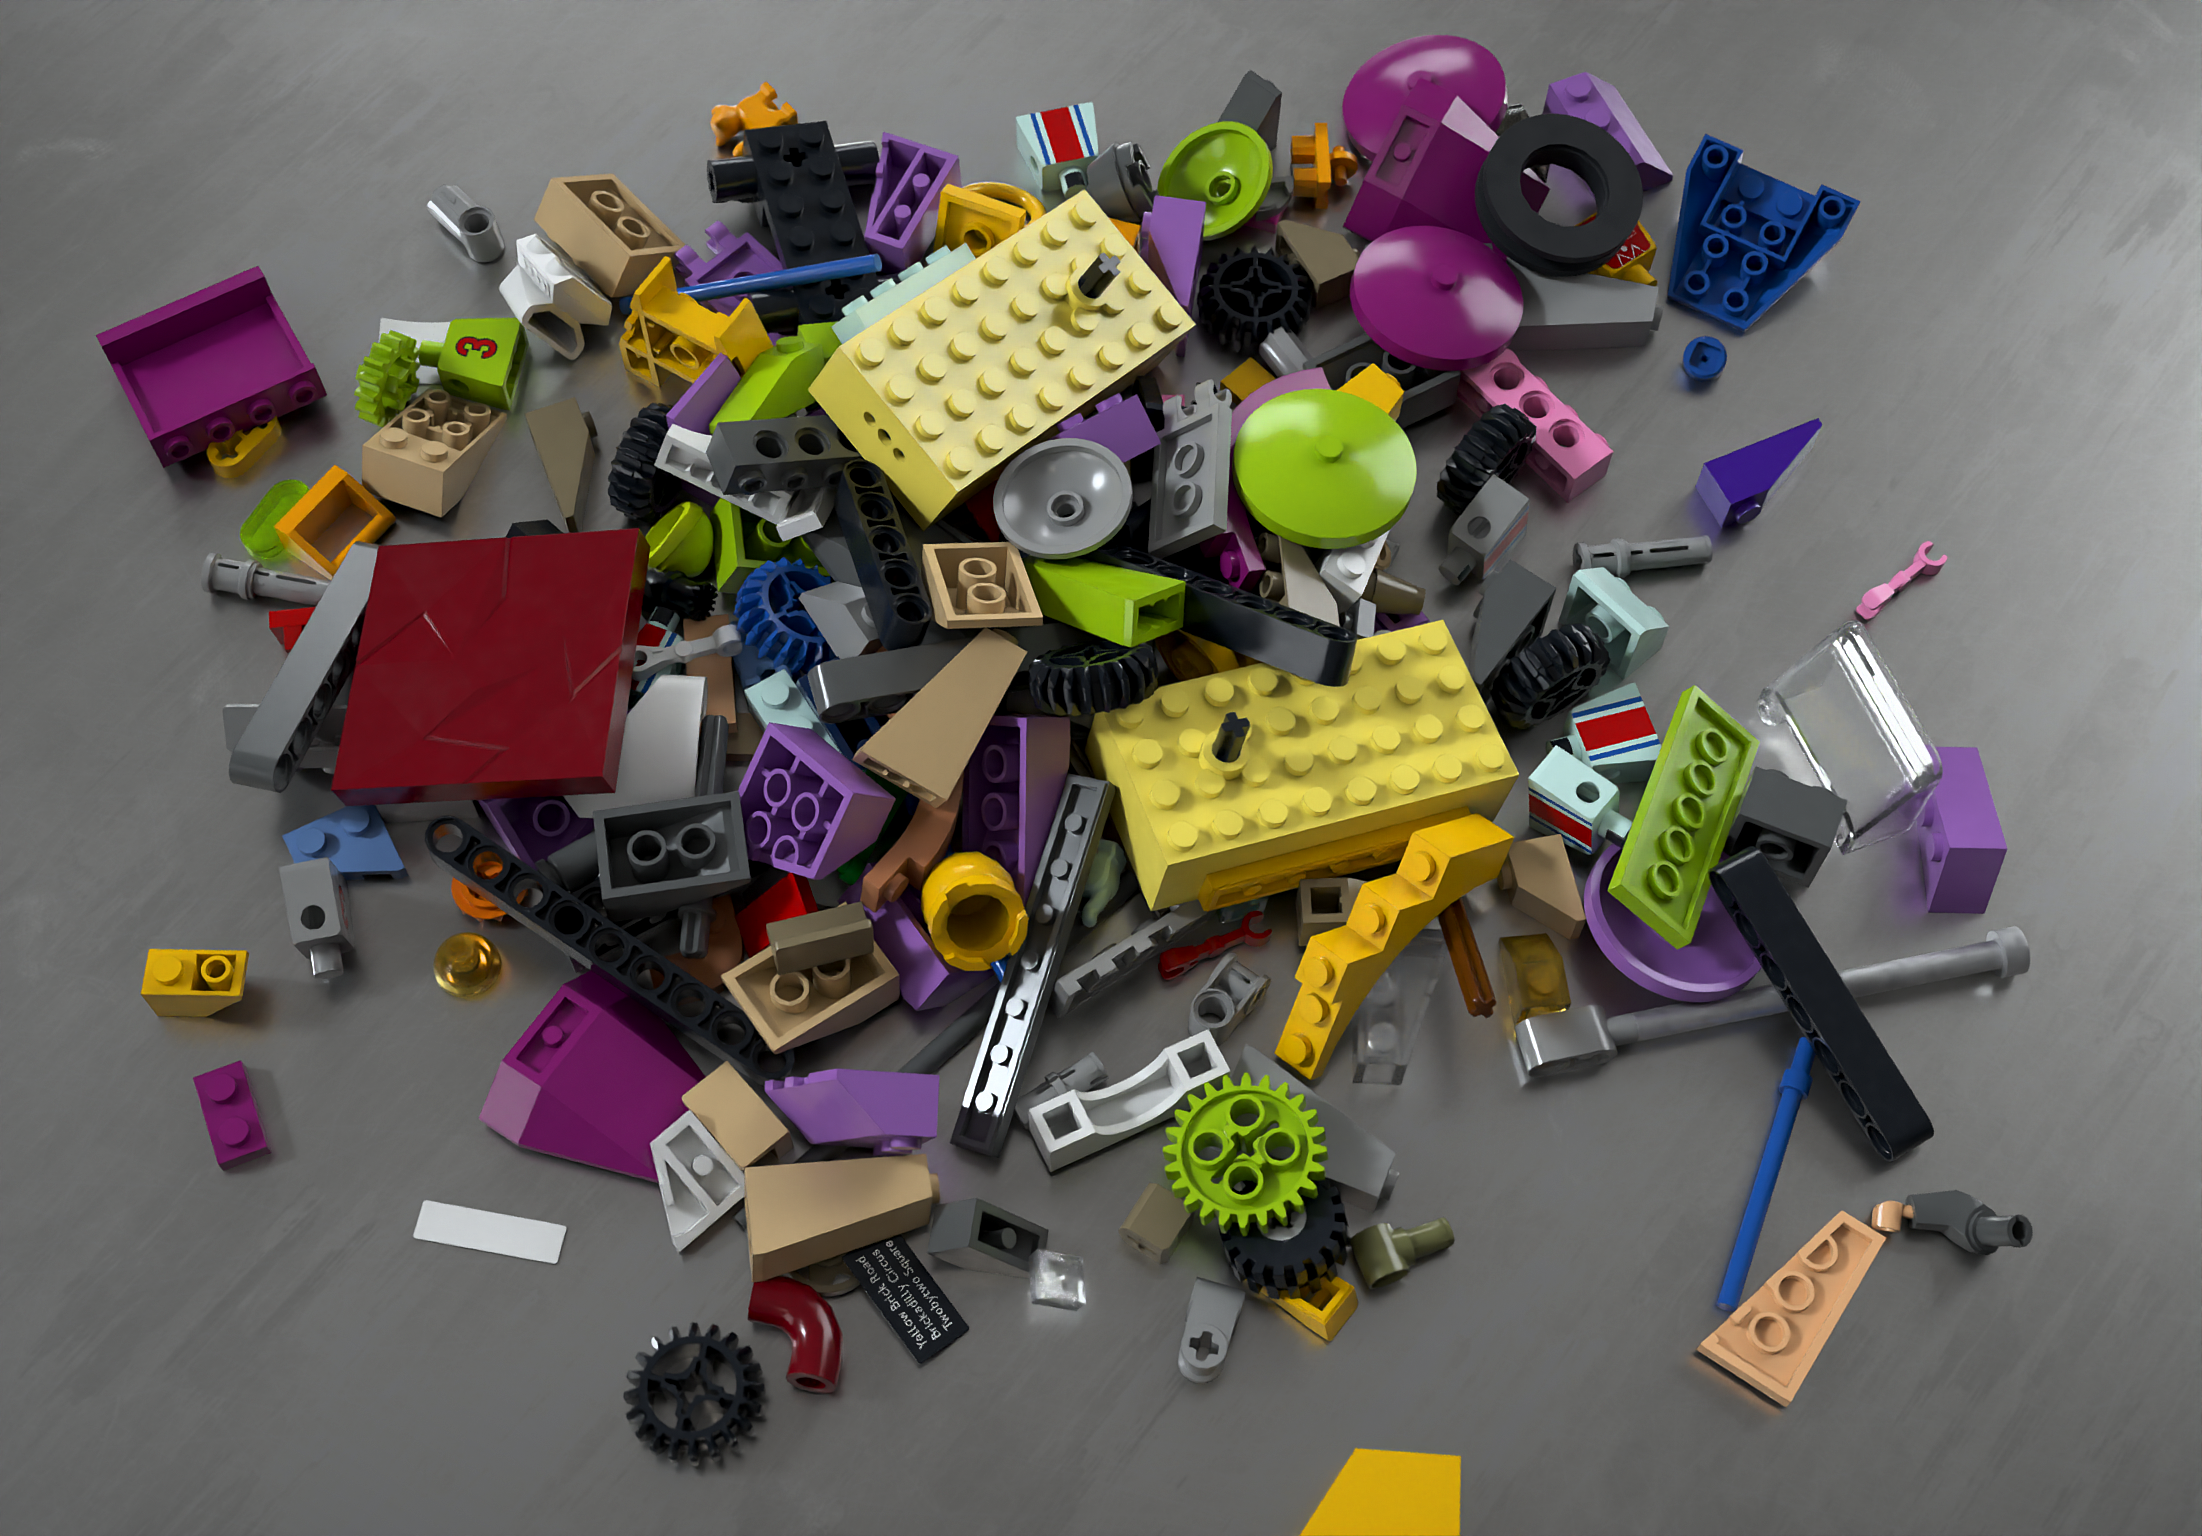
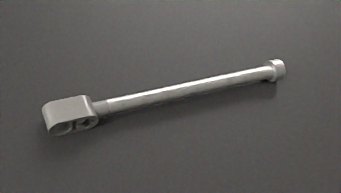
[1515,926,2030,1077]

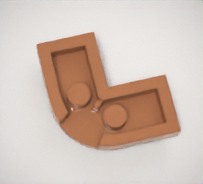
[649,894,744,1007]

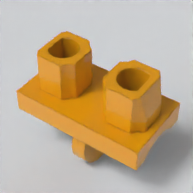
[1290,123,1358,209]

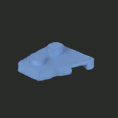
[282,805,409,880]

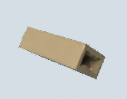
[852,628,1027,808]
[744,1154,940,1282]

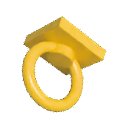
[933,182,1047,258]

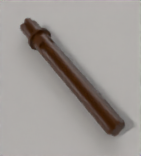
[1437,897,1497,1018]

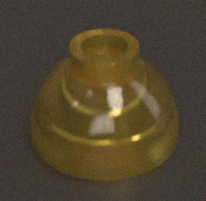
[433,932,502,998]

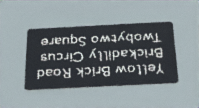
[842,1234,969,1364]

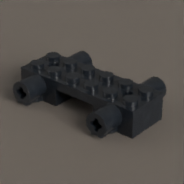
[707,121,901,336]

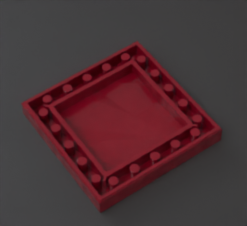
[331,528,651,806]

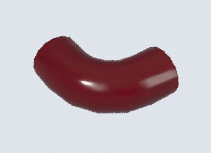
[748,1275,843,1393]

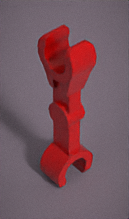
[1158,911,1272,981]

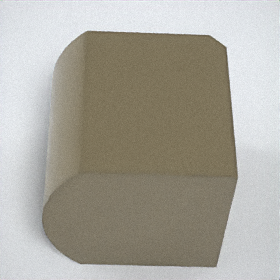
[1118,1183,1195,1264]

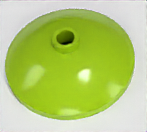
[1157,121,1273,241]

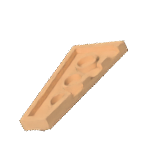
[1696,1210,1886,1407]

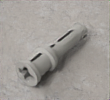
[1573,535,1713,578]
[201,552,331,605]

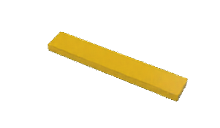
[1198,806,1471,912]

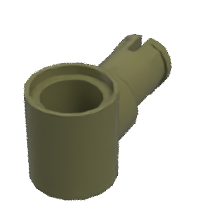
[1350,1217,1455,1289]

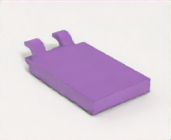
[674,220,794,346]

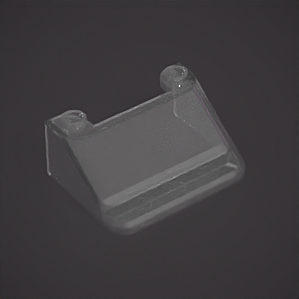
[1757,620,1943,855]

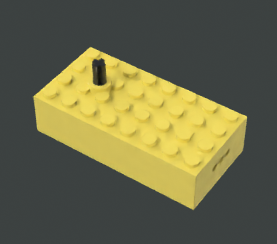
[808,189,1196,531]
[1084,620,1519,911]

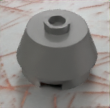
[1087,142,1159,223]

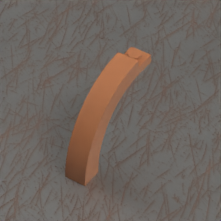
[860,646,964,913]

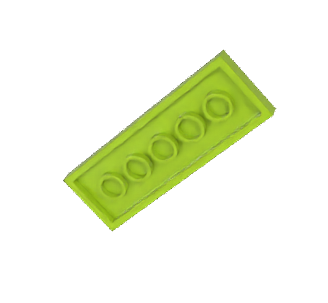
[1607,685,1760,950]

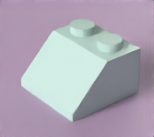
[1559,567,1669,680]

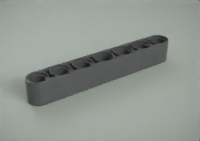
[229,541,382,793]
[807,622,1107,724]

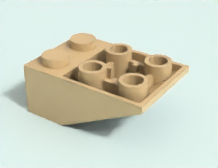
[362,388,507,518]

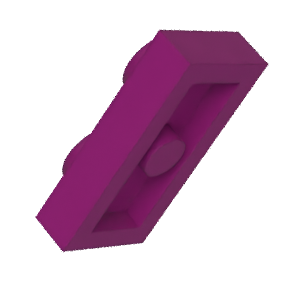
[193,1060,272,1171]

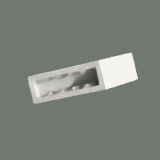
[654,414,798,525]

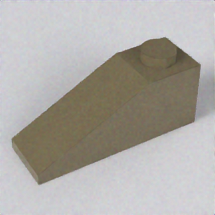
[525,397,598,533]

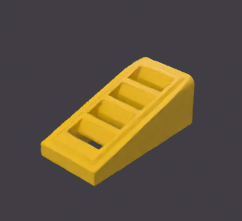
[1246,1276,1358,1341]

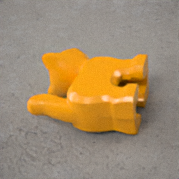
[710,82,798,157]

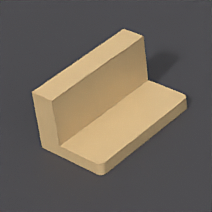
[682,1061,794,1170]

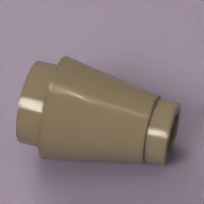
[1356,568,1426,615]

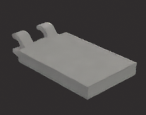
[1148,379,1232,559]

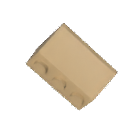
[533,173,685,298]

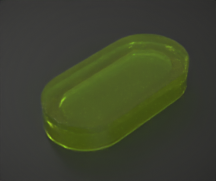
[240,479,309,559]

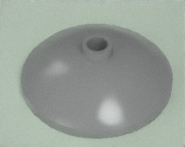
[993,438,1133,559]

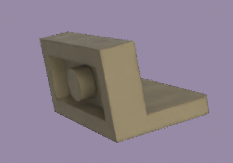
[766,901,874,976]

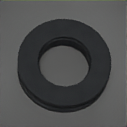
[1475,114,1643,277]

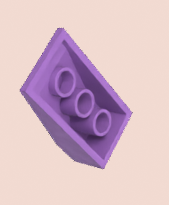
[962,712,1070,908]

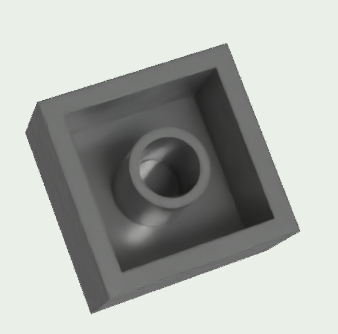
[1723,766,1848,888]

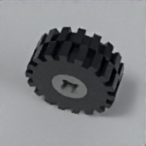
[1218,1177,1351,1300]

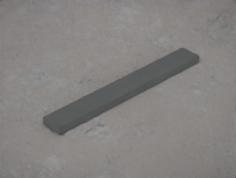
[950,774,1117,1158]

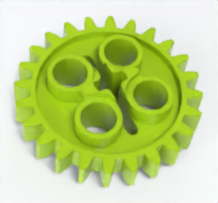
[1163,1073,1328,1236]

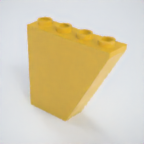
[1299,1448,1461,1536]

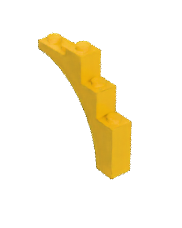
[1274,813,1515,1081]

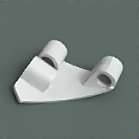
[563,675,708,818]

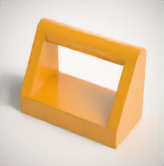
[274,465,396,580]

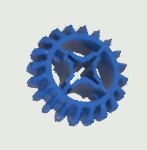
[733,557,837,675]

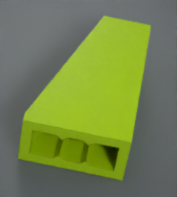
[1021,555,1186,647]

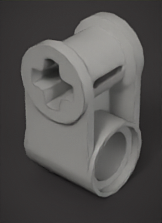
[1188,952,1271,1046]
[1178,1277,1246,1384]

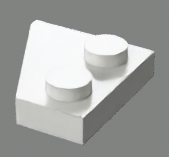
[650,1110,744,1251]

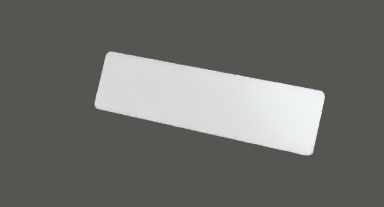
[413,1200,567,1264]

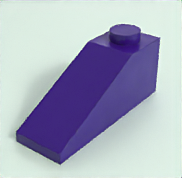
[1695,418,1823,528]

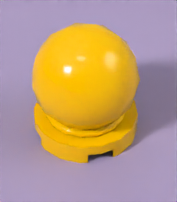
[921,852,1028,971]

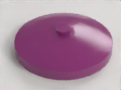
[1342,35,1508,162]
[1350,226,1523,371]

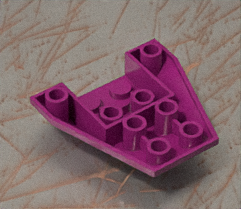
[1343,77,1550,262]
[479,970,706,1183]

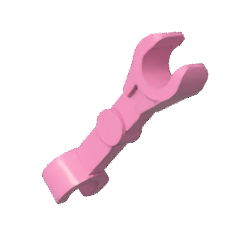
[1856,541,1948,621]

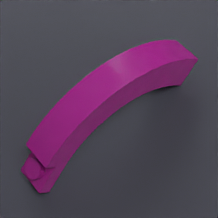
[1199,367,1331,593]

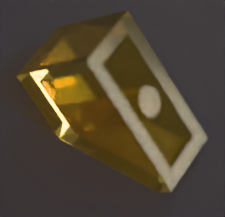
[1499,933,1571,1029]

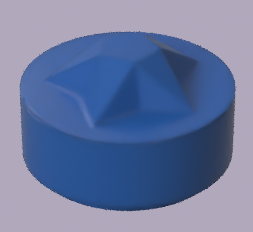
[1683,336,1727,382]

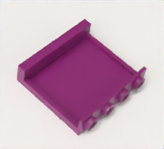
[96,265,327,468]

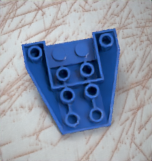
[1667,134,1860,332]

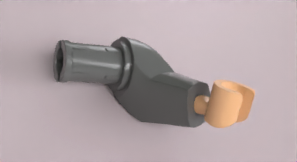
[1871,1190,2033,1255]

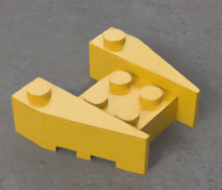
[619,256,774,388]

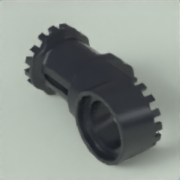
[642,568,718,621]

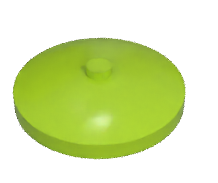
[1232,389,1417,549]

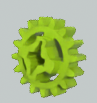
[354,330,420,427]

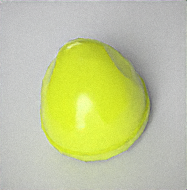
[645,501,714,578]

